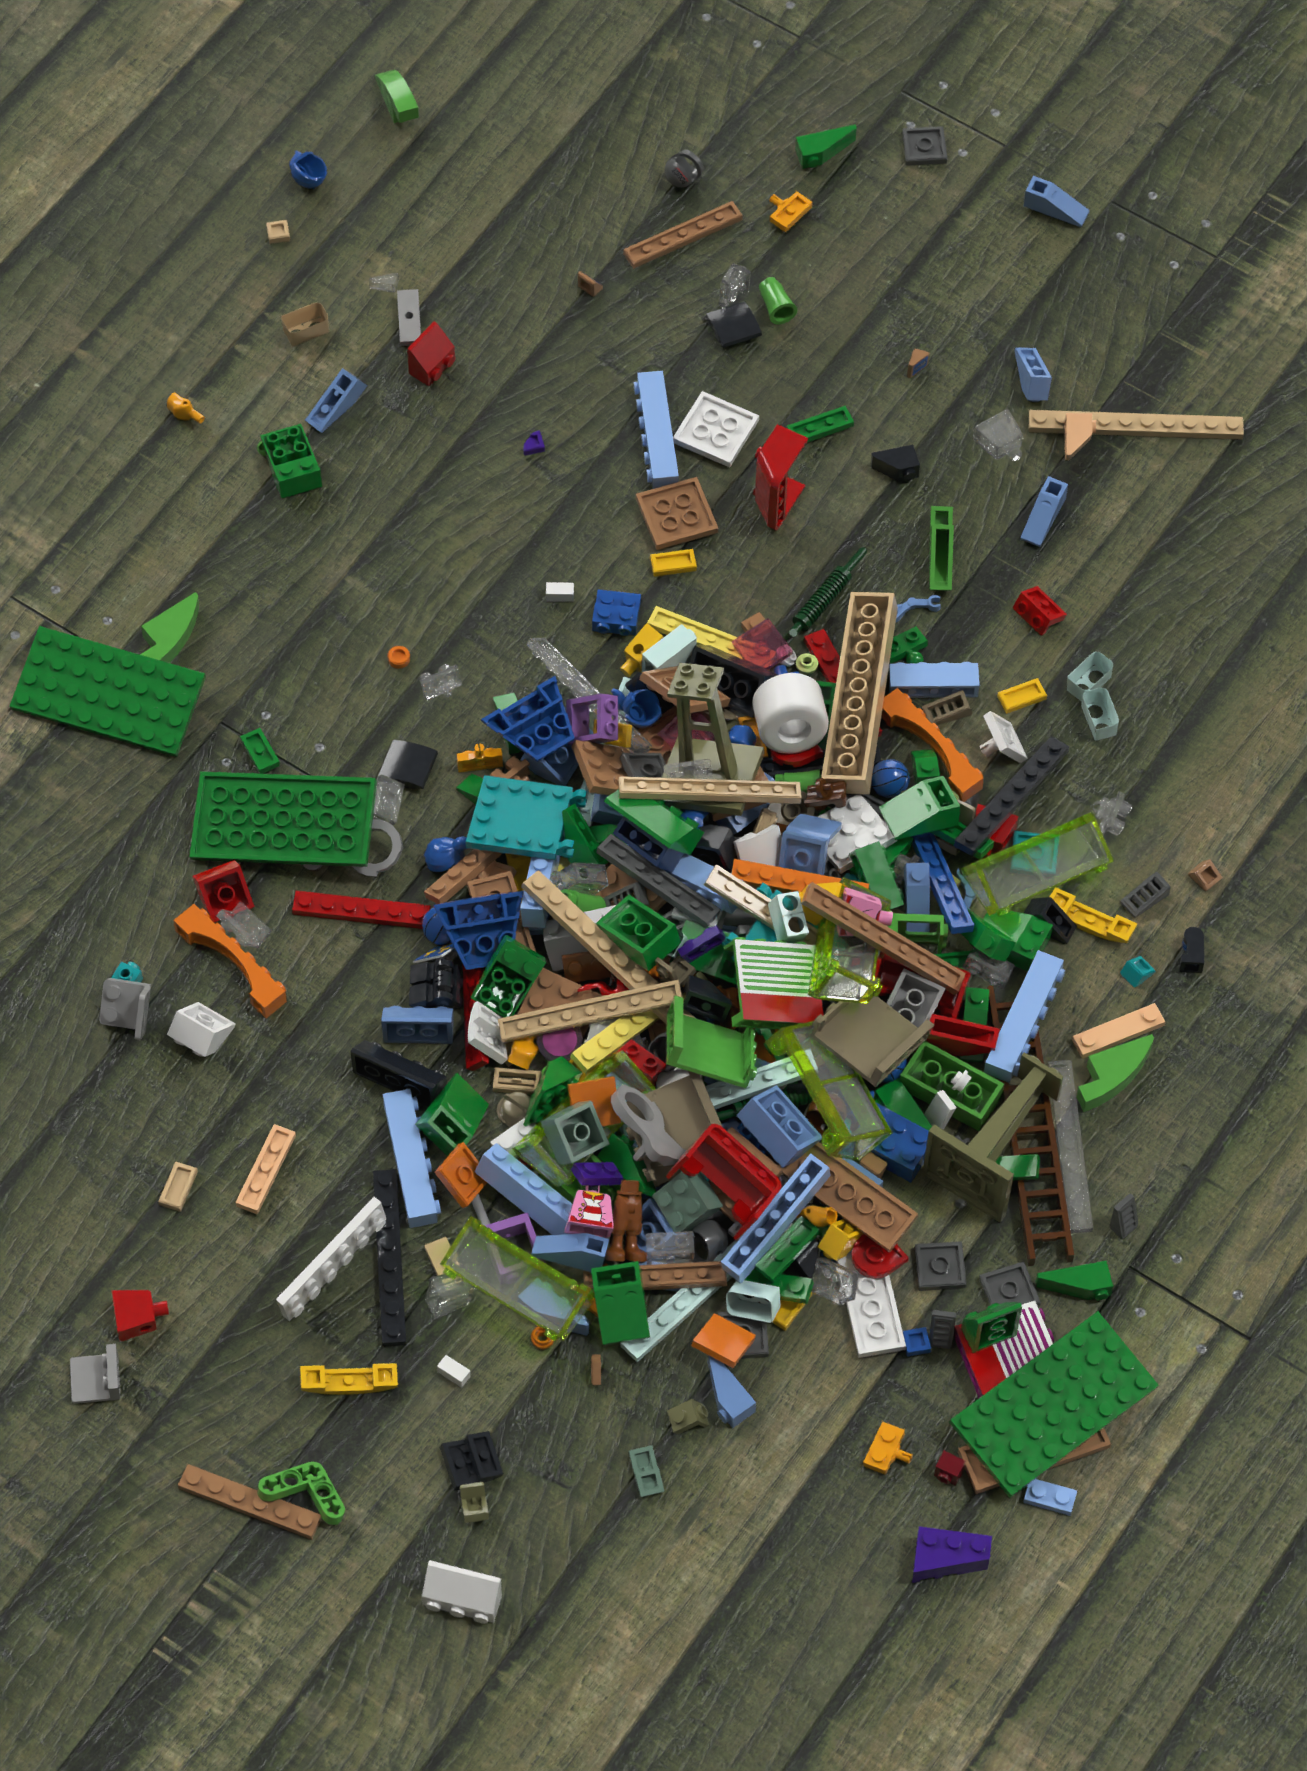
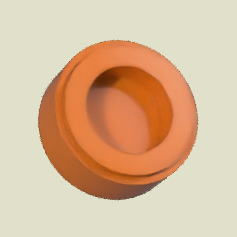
[388,646,410,669]

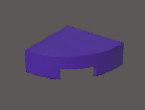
[523,430,545,456]

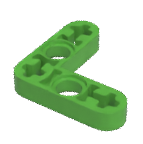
[257,1462,345,1525]

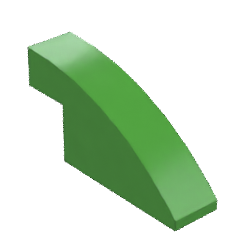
[375,70,419,123]
[929,506,954,591]
[140,592,199,663]
[1077,1034,1154,1112]

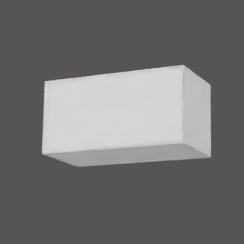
[546,582,574,602]
[437,1355,471,1388]

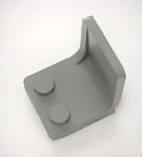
[99,978,151,1040]

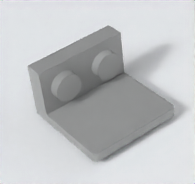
[70,1344,121,1404]

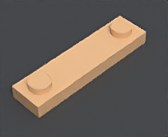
[1072,1003,1165,1059]
[235,1124,296,1215]

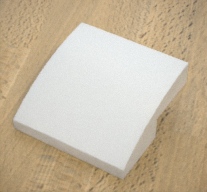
[734,824,782,867]
[468,1001,508,1064]

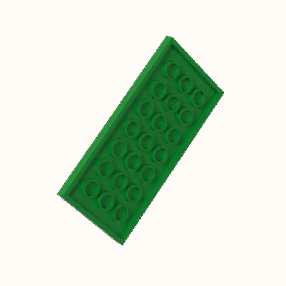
[9,626,206,757]
[190,771,377,867]
[949,1311,1159,1498]

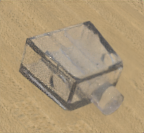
[973,409,1023,461]
[550,863,609,895]
[425,1269,483,1319]

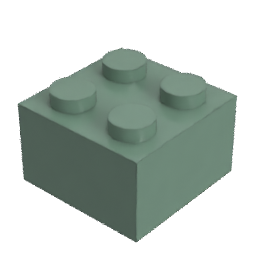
[540,1101,609,1165]
[652,1171,723,1235]

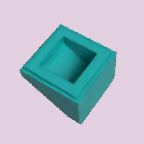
[1120,956,1156,987]

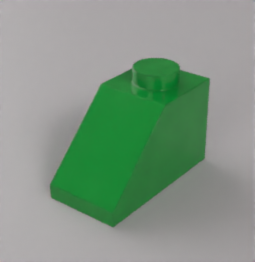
[911,749,940,785]

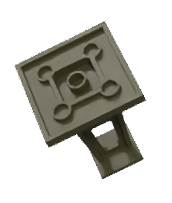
[662,663,764,816]
[922,1052,1064,1223]

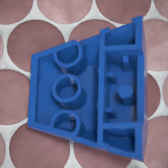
[481,676,575,762]
[433,891,524,970]

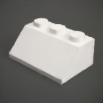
[422,1560,502,1623]

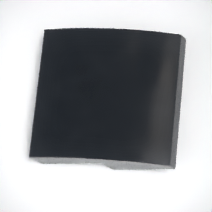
[706,301,762,348]
[378,740,438,789]
[440,1431,503,1491]

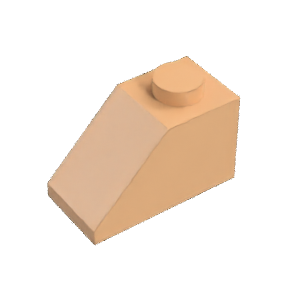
[1065,413,1096,460]

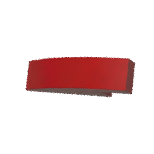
[914,1014,1000,1056]

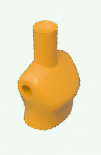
[167,392,205,424]
[506,1036,539,1070]
[796,1205,838,1228]

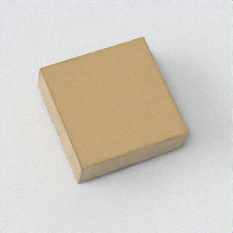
[266,220,290,244]

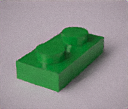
[240,728,280,774]

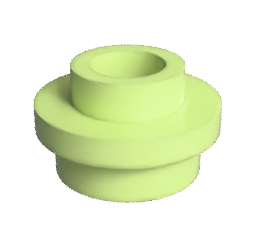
[796,653,818,675]

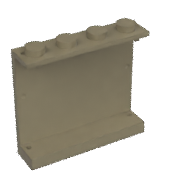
[810,974,934,1087]
[625,1071,722,1188]

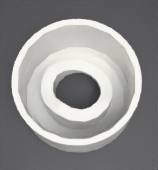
[752,673,829,754]

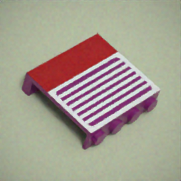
[953,1301,1054,1398]

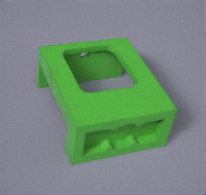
[887,913,948,954]

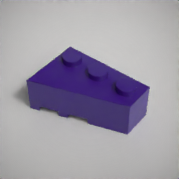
[912,1526,992,1583]

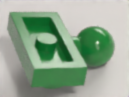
[889,626,928,664]

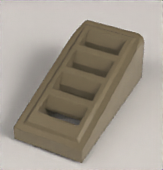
[922,690,972,725]

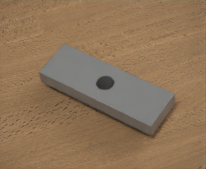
[397,289,421,346]

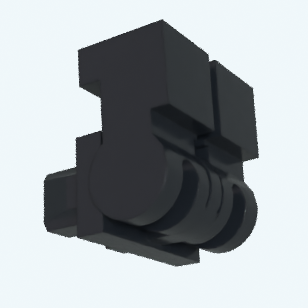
[409,959,463,1009]

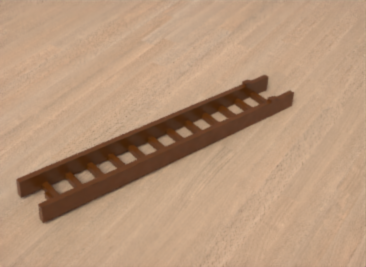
[987,985,1074,1266]

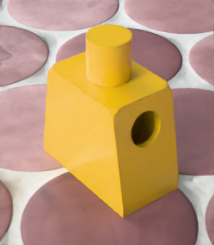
[620,623,664,677]

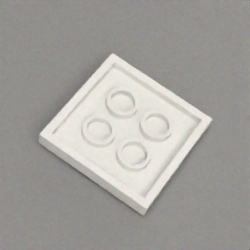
[673,391,759,467]
[818,794,897,874]

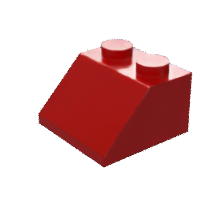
[407,322,456,386]
[192,860,254,922]

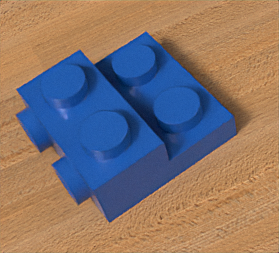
[592,590,641,636]

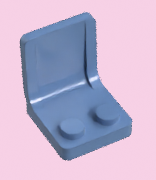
[779,814,842,875]

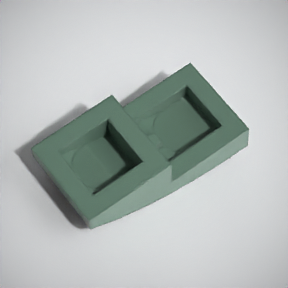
[628,1445,664,1497]

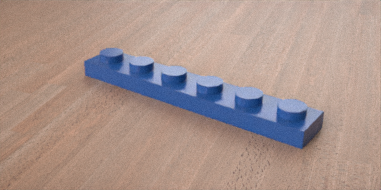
[911,832,974,934]

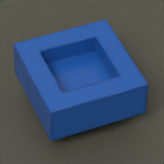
[903,1327,931,1356]

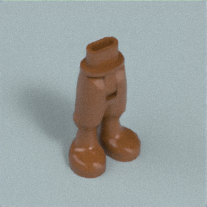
[604,1180,647,1262]

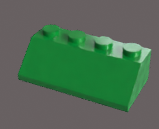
[604,789,704,855]

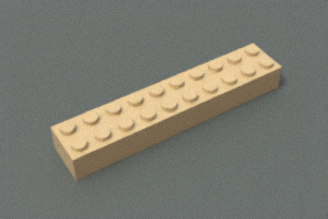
[821,592,898,794]

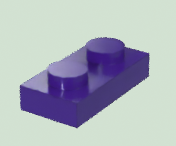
[677,926,726,963]
[571,1162,623,1186]

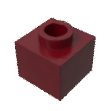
[934,1451,966,1486]

